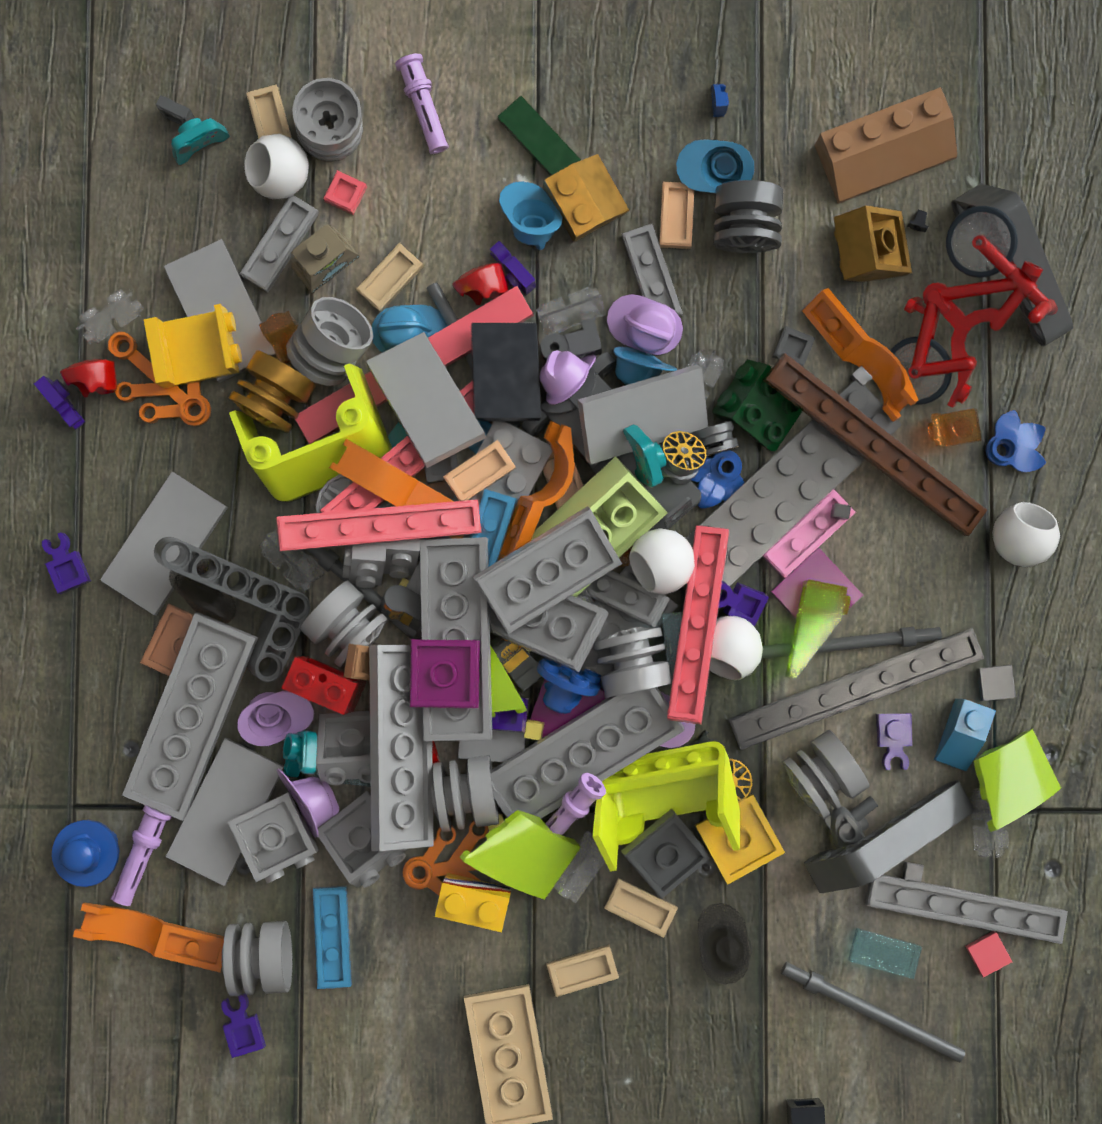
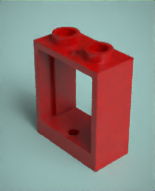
[282,656,367,715]

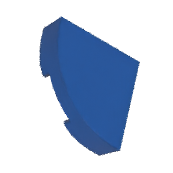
[711,84,729,117]

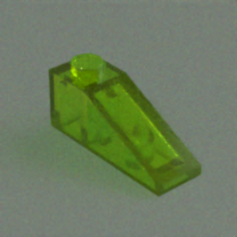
[785,579,851,679]

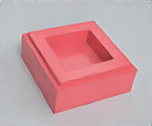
[323,170,367,215]
[965,931,1012,978]

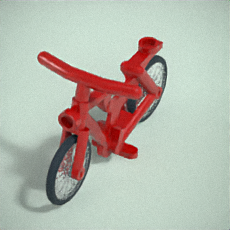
[890,206,1058,408]

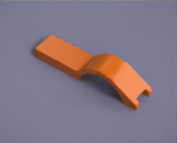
[802,288,918,422]
[498,421,575,560]
[329,439,464,539]
[73,903,224,973]

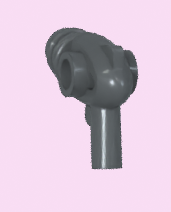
[824,796,878,848]

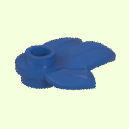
[986,410,1046,472]
[691,450,745,508]

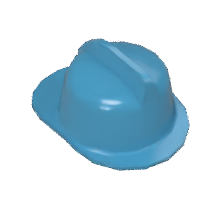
[676,139,754,193]
[499,181,563,250]
[372,305,447,353]
[613,346,677,385]

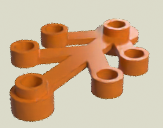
[108,332,211,426]
[403,820,489,895]

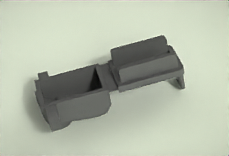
[522,352,702,531]

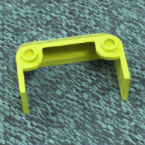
[229,363,392,502]
[592,741,740,872]

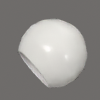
[245,134,308,199]
[992,502,1060,567]
[629,528,695,595]
[709,616,763,680]

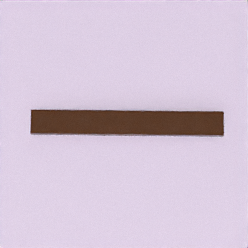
[763,353,987,536]

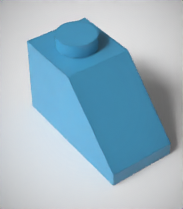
[934,698,996,771]

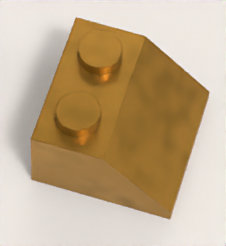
[542,154,629,242]
[833,205,912,282]

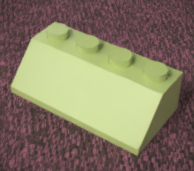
[531,456,668,597]

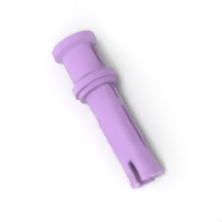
[395,53,449,154]
[545,773,606,835]
[111,805,172,906]

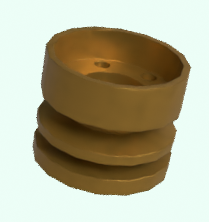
[228,350,316,433]

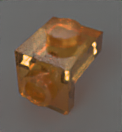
[259,311,299,364]
[928,408,982,448]

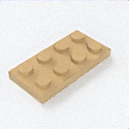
[464,984,553,1124]

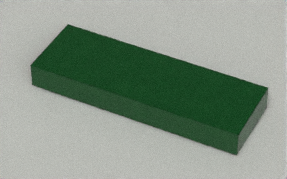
[497,96,581,176]

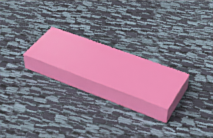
[763,489,856,579]

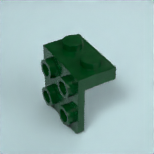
[712,359,802,451]

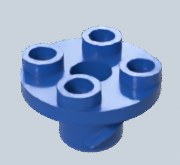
[536,658,601,714]
[52,820,119,887]

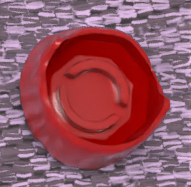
[452,263,509,305]
[60,359,117,398]

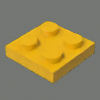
[695,794,785,885]

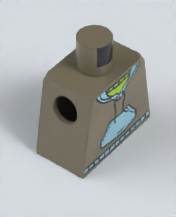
[291,224,360,293]

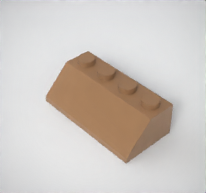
[814,87,957,203]

